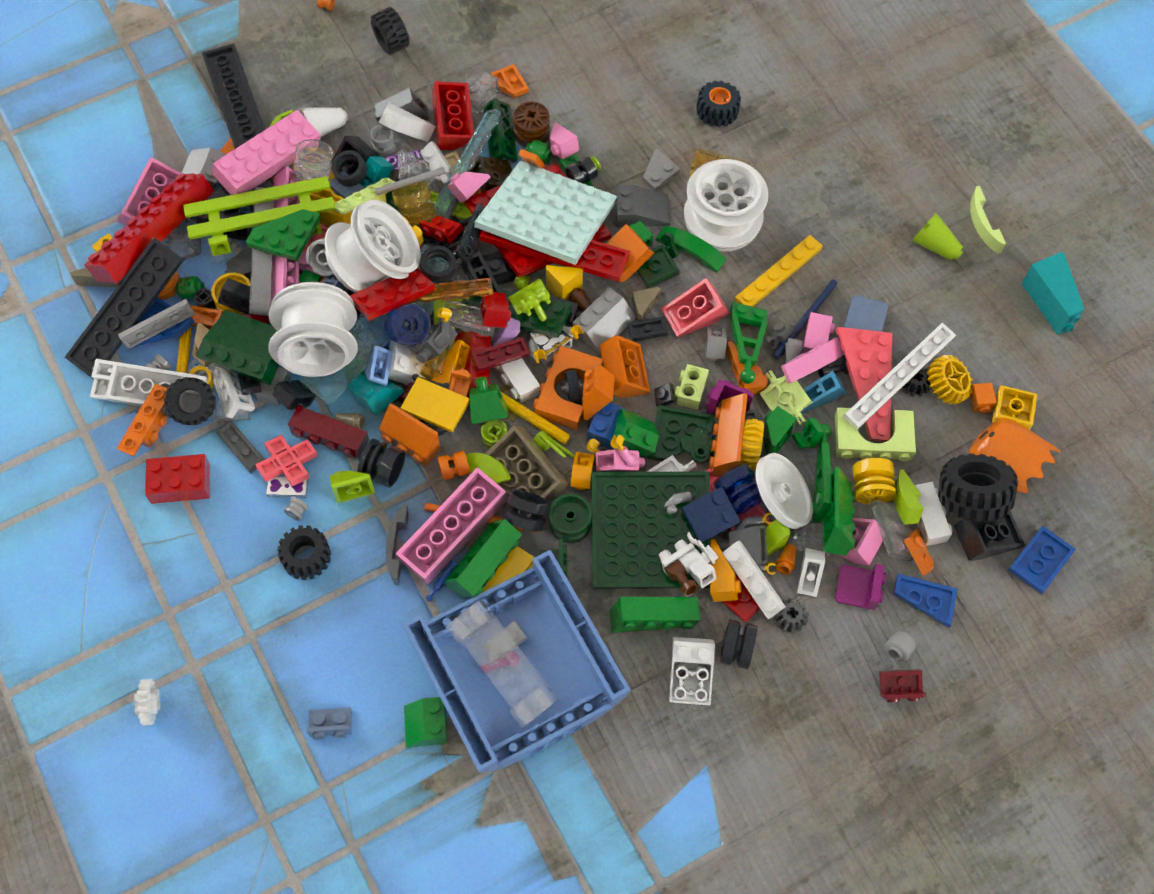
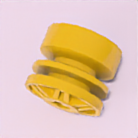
[852,458,897,505]

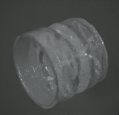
[293,139,333,182]

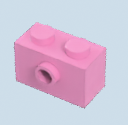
[802,312,835,353]

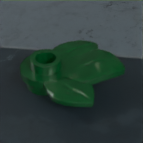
[680,427,716,463]

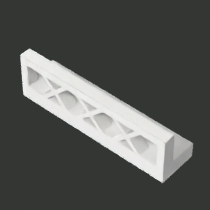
[208,364,255,418]

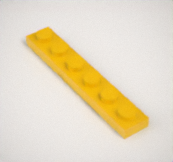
[734,235,823,307]

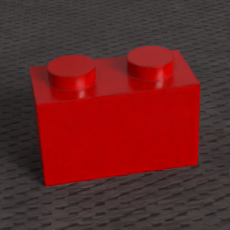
[480,291,511,328]

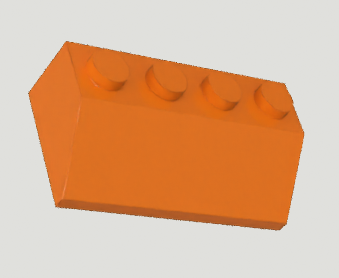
[709,393,747,479]

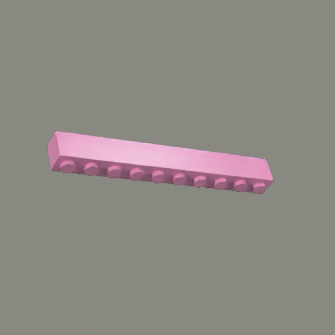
[270,166,301,308]

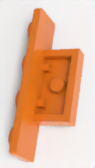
[117,384,169,456]

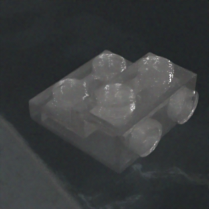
[398,149,436,194]

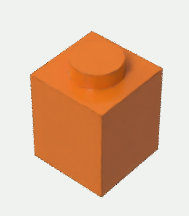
[970,383,997,414]

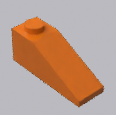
[726,341,768,396]

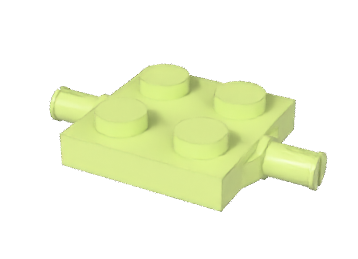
[760,370,813,426]

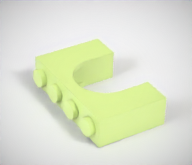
[834,407,916,462]

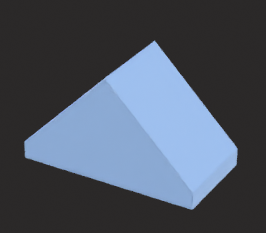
[364,346,393,386]

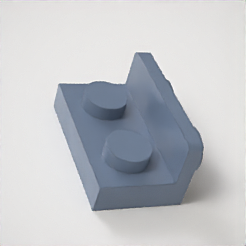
[307,707,352,739]

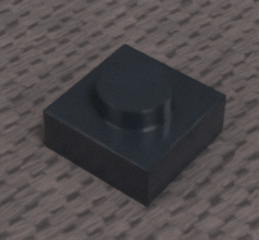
[654,383,676,407]

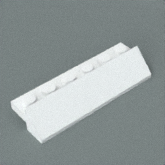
[90,359,207,413]

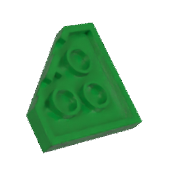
[246,209,321,261]

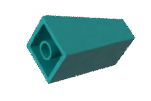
[1021,251,1085,335]

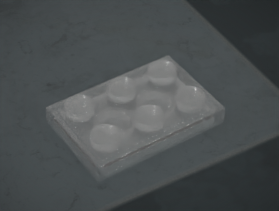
[438,300,496,337]
[870,500,914,562]

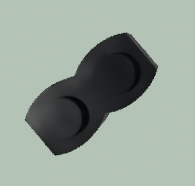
[272,380,317,410]

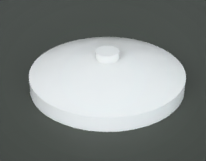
[756,453,813,529]

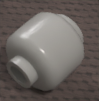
[885,631,916,661]

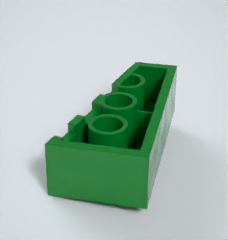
[609,597,700,633]

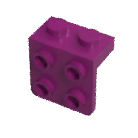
[705,379,754,415]
[835,564,886,610]

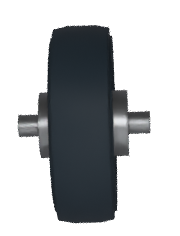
[562,370,584,404]

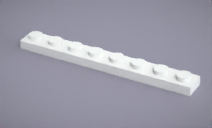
[843,323,956,430]

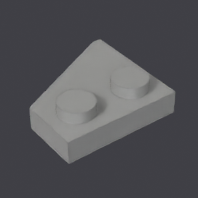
[643,148,680,191]

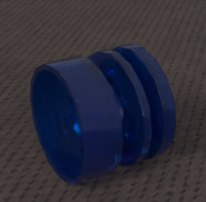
[384,304,431,345]
[714,464,763,516]

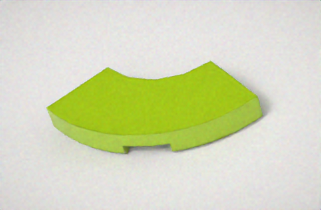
[466,453,511,484]

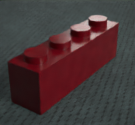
[288,405,369,459]

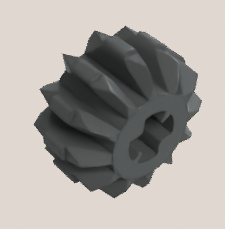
[774,598,809,634]

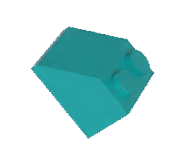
[347,374,404,416]

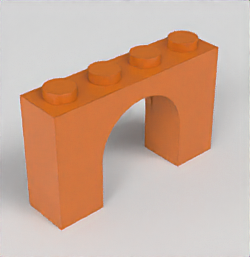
[533,346,603,431]

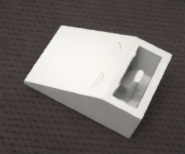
[669,637,715,705]

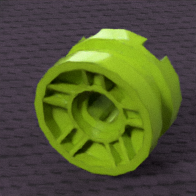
[481,420,507,448]

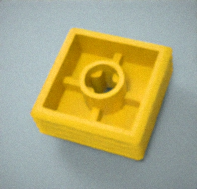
[992,385,1038,430]

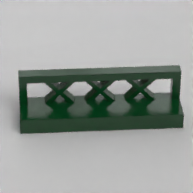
[483,98,518,163]

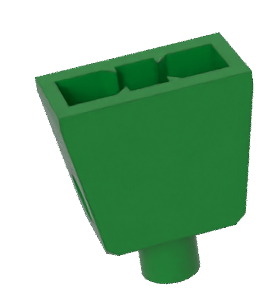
[470,377,508,424]

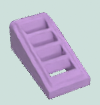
[491,318,520,347]

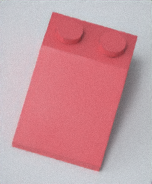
[661,278,730,338]

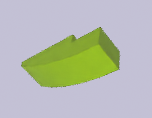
[894,469,924,525]

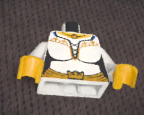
[528,325,584,365]

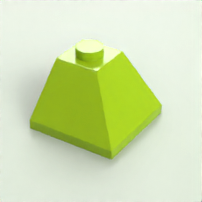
[329,470,375,504]

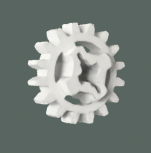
[134,679,161,726]

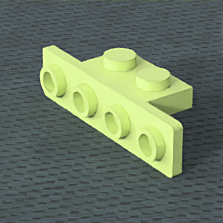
[335,178,395,215]

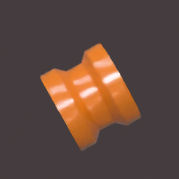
[317,0,335,11]

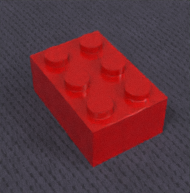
[145,454,210,504]

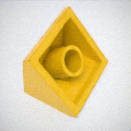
[546,265,583,301]

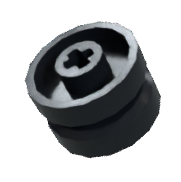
[502,490,551,532]
[720,619,758,669]

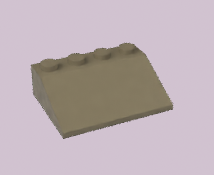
[485,425,569,506]

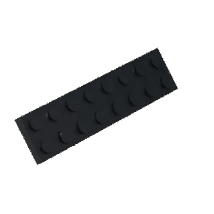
[201,44,265,149]
[65,238,185,379]

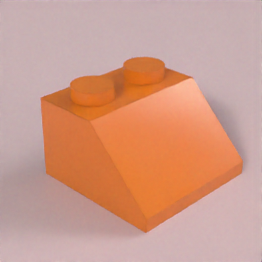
[583,363,615,420]

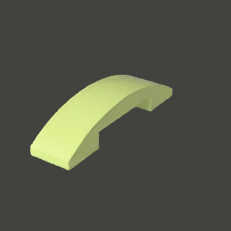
[970,186,1006,254]

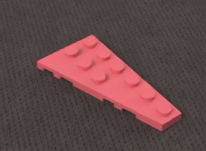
[836,327,892,442]

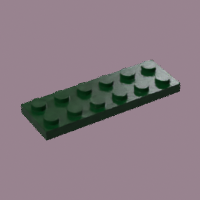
[462,285,572,338]

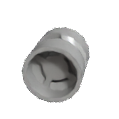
[370,124,395,157]

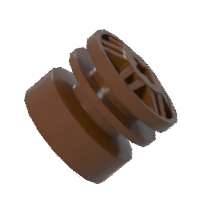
[513,101,550,148]

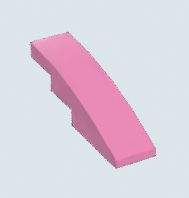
[781,337,845,384]

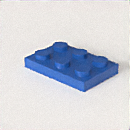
[1008,525,1076,594]

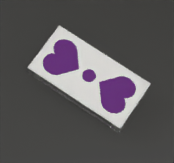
[266,477,308,498]

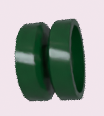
[548,493,592,544]

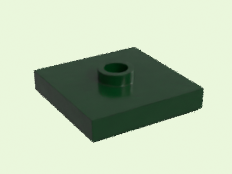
[637,244,680,289]

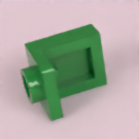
[792,418,824,449]

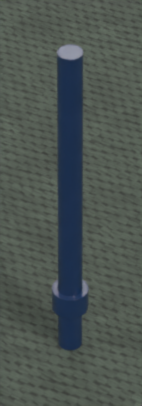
[772,279,838,360]

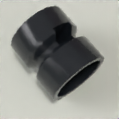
[565,157,598,184]

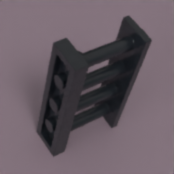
[427,203,484,272]

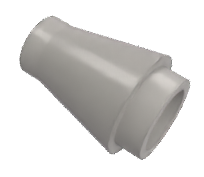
[785,338,804,363]

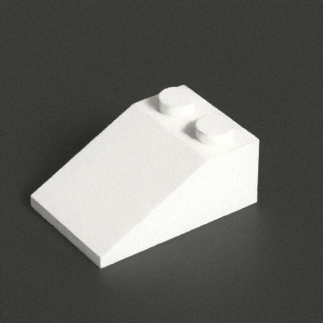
[388,327,430,385]

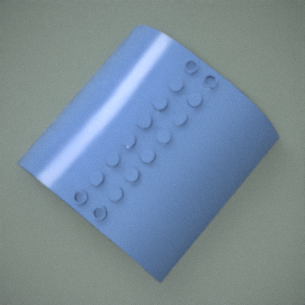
[403,550,631,773]

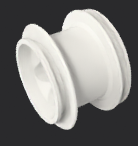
[684,159,768,251]
[325,200,421,293]
[268,282,358,377]

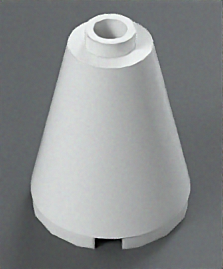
[298,108,348,138]
[306,238,333,276]

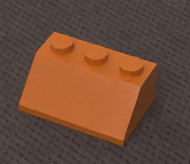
[600,335,651,398]
[379,403,441,466]

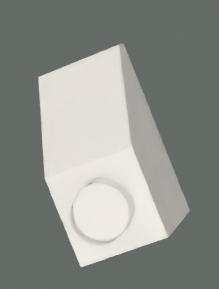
[797,548,825,597]

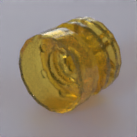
[392,182,436,225]

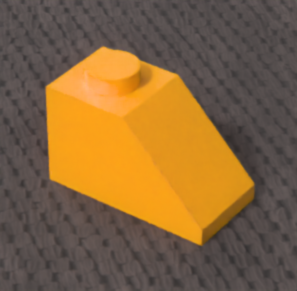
[570,452,595,490]

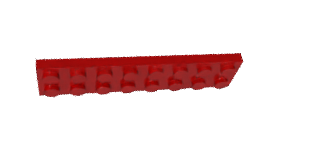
[480,230,630,282]

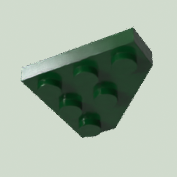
[648,405,714,461]

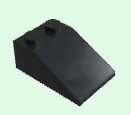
[954,511,1025,561]

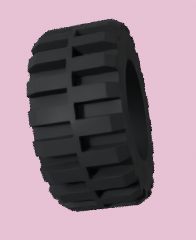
[938,453,1018,522]

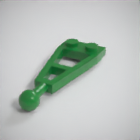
[730,302,767,384]
[812,424,832,523]

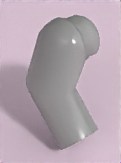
[664,492,692,514]

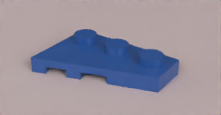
[893,574,957,628]

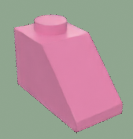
[550,123,579,160]
[447,172,490,203]

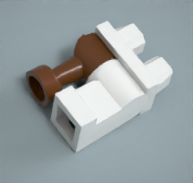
[659,539,717,596]

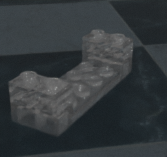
[445,600,559,728]

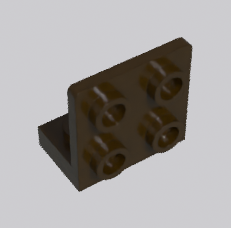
[470,156,512,193]

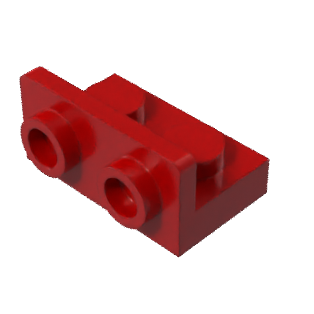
[419,215,464,244]

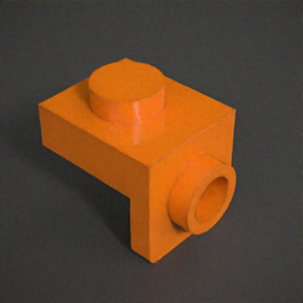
[449,369,473,397]

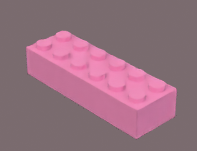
[212,110,321,195]
[396,467,508,585]

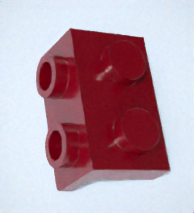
[879,669,926,702]

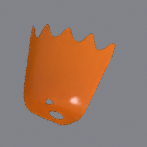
[968,418,1061,493]

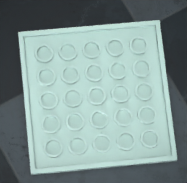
[475,161,617,265]

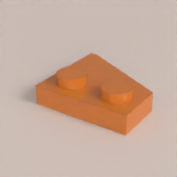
[485,64,529,98]
[904,528,934,575]

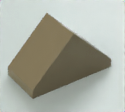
[632,287,661,321]

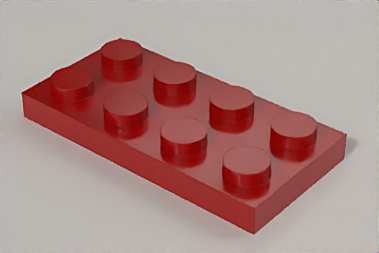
[350,268,435,321]

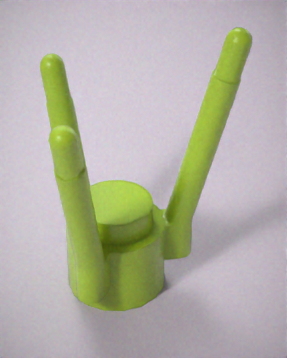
[533,431,575,458]

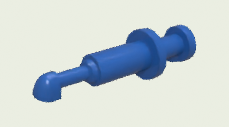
[426,560,458,601]

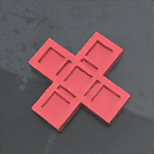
[255,435,318,486]

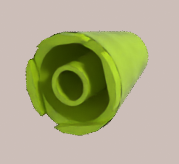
[912,213,963,261]

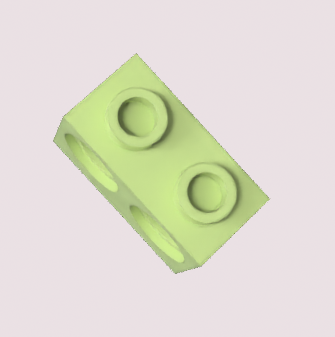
[675,364,709,410]

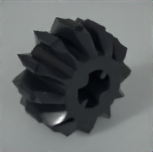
[902,368,931,397]

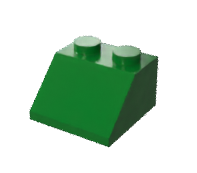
[763,406,797,455]
[612,408,659,457]
[404,697,448,748]

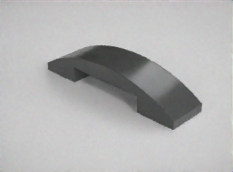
[386,504,409,585]

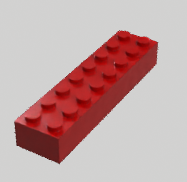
[84,173,215,284]

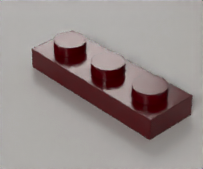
[470,337,530,372]

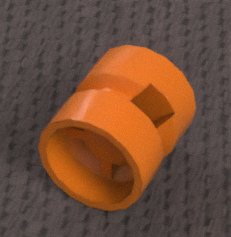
[437,450,470,481]

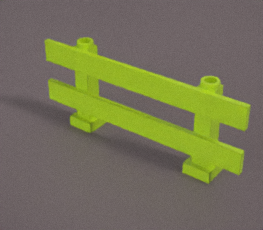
[183,176,336,256]

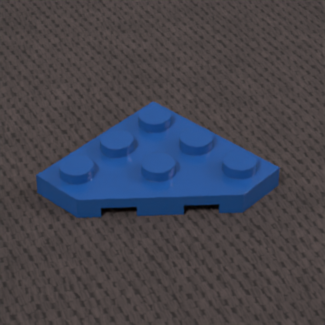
[134,298,195,347]

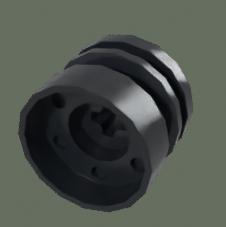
[357,438,406,488]

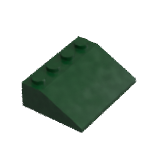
[196,310,279,385]

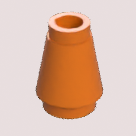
[775,544,797,575]

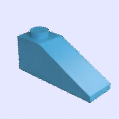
[801,371,847,413]

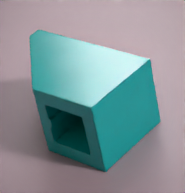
[359,157,394,188]

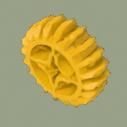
[927,355,973,405]
[739,419,764,471]

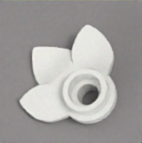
[687,532,718,564]

